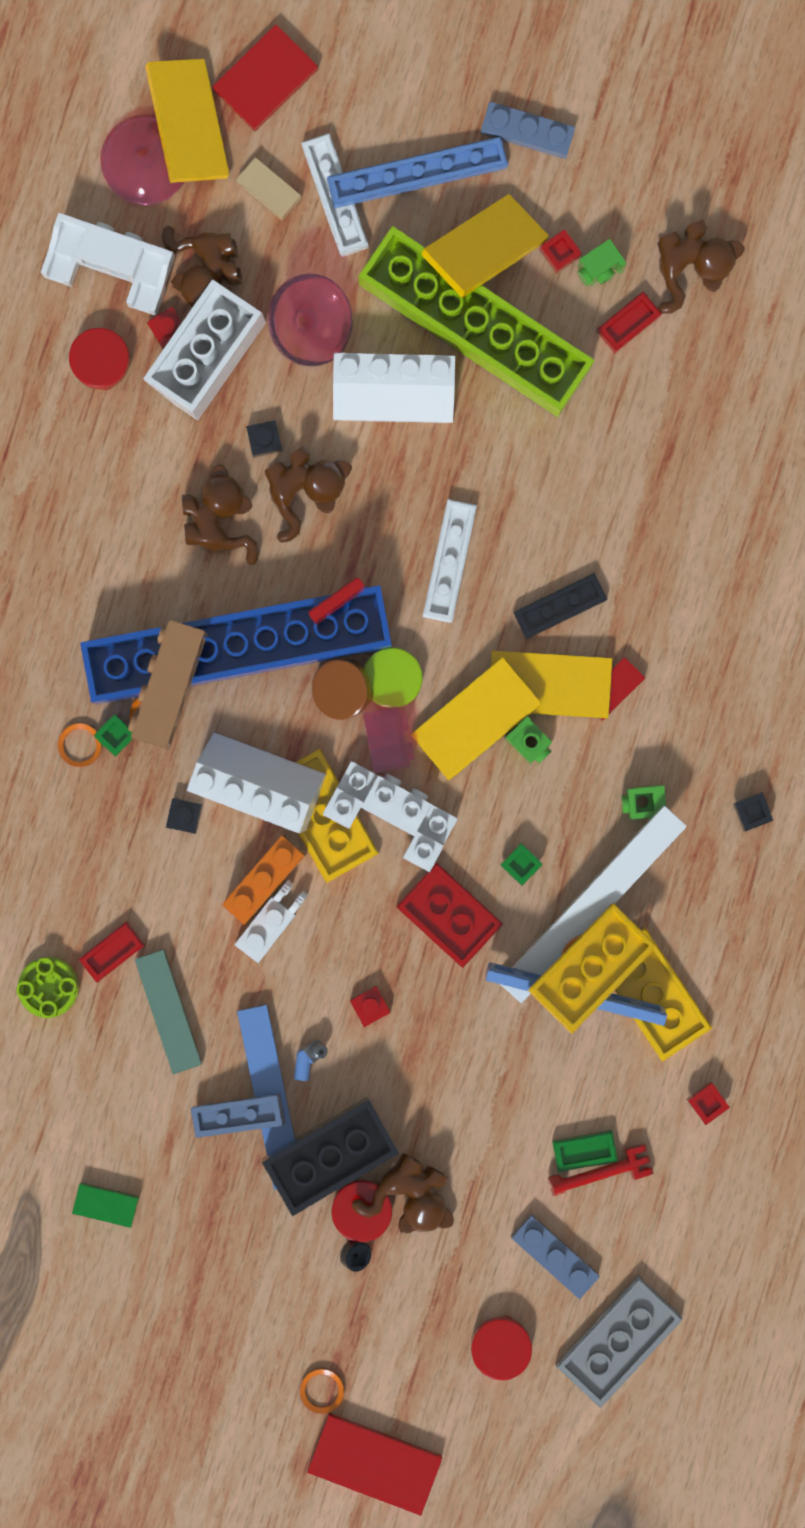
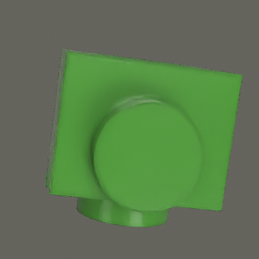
[577,239,627,286]
[504,716,552,764]
[621,784,666,819]

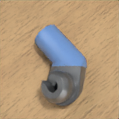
[294,1041,328,1081]

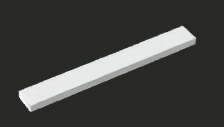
[500,804,687,1003]

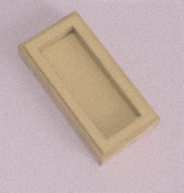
[236,157,302,221]

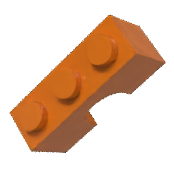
[222,835,306,925]

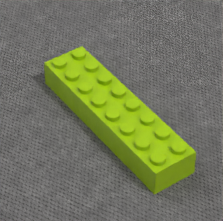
[358,226,595,417]

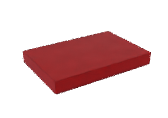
[212,24,318,132]
[396,862,503,968]

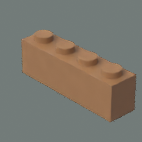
[128,620,207,750]

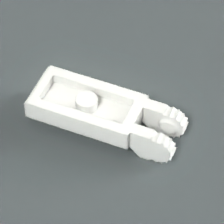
[235,879,308,963]

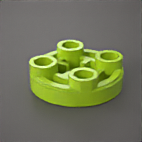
[364,648,422,708]
[16,957,79,1019]

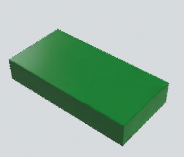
[552,1130,618,1172]
[72,1182,140,1228]

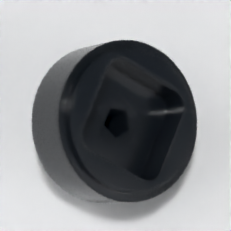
[340,1240,371,1272]

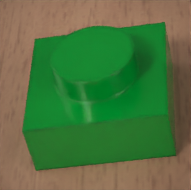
[94,714,133,757]
[500,843,543,886]

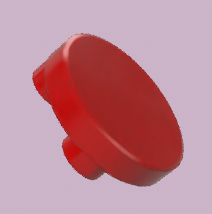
[69,328,131,390]
[331,1179,392,1242]
[471,1316,532,1381]

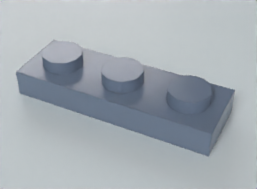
[481,102,575,159]
[191,1093,285,1138]
[511,1214,600,1299]

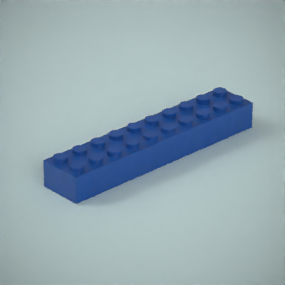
[80,585,392,705]

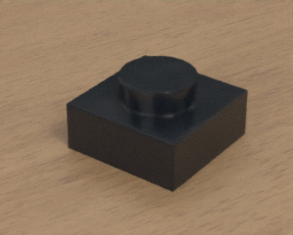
[246,420,282,458]
[733,792,774,831]
[166,798,203,834]

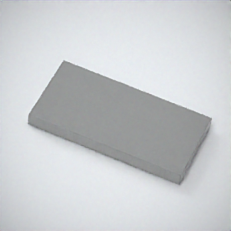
[555,1275,683,1408]

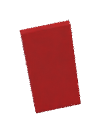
[307,1413,443,1516]

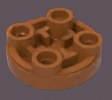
[312,659,373,720]

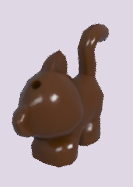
[657,220,745,314]
[161,226,243,307]
[264,445,352,543]
[182,464,259,565]
[352,1153,454,1234]

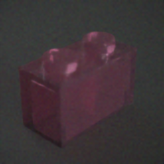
[363,706,415,774]

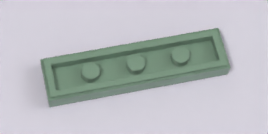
[135,949,203,1074]

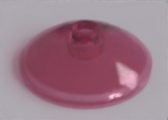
[100,115,185,205]
[268,274,353,366]

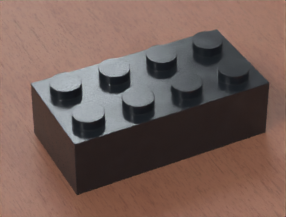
[262,1097,399,1217]

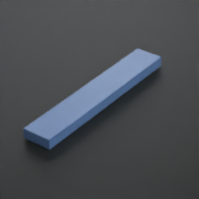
[327,136,508,209]
[486,962,667,1026]
[237,1004,295,1190]

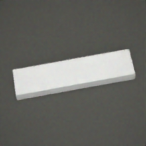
[301,133,369,257]
[423,499,477,623]

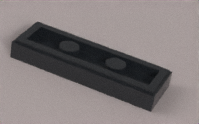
[513,573,607,640]

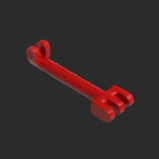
[548,1144,654,1196]

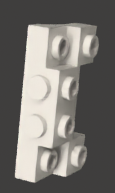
[41,213,175,316]
[322,761,458,872]

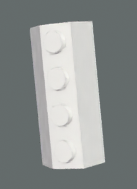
[143,279,266,421]
[333,353,455,423]
[187,732,326,834]

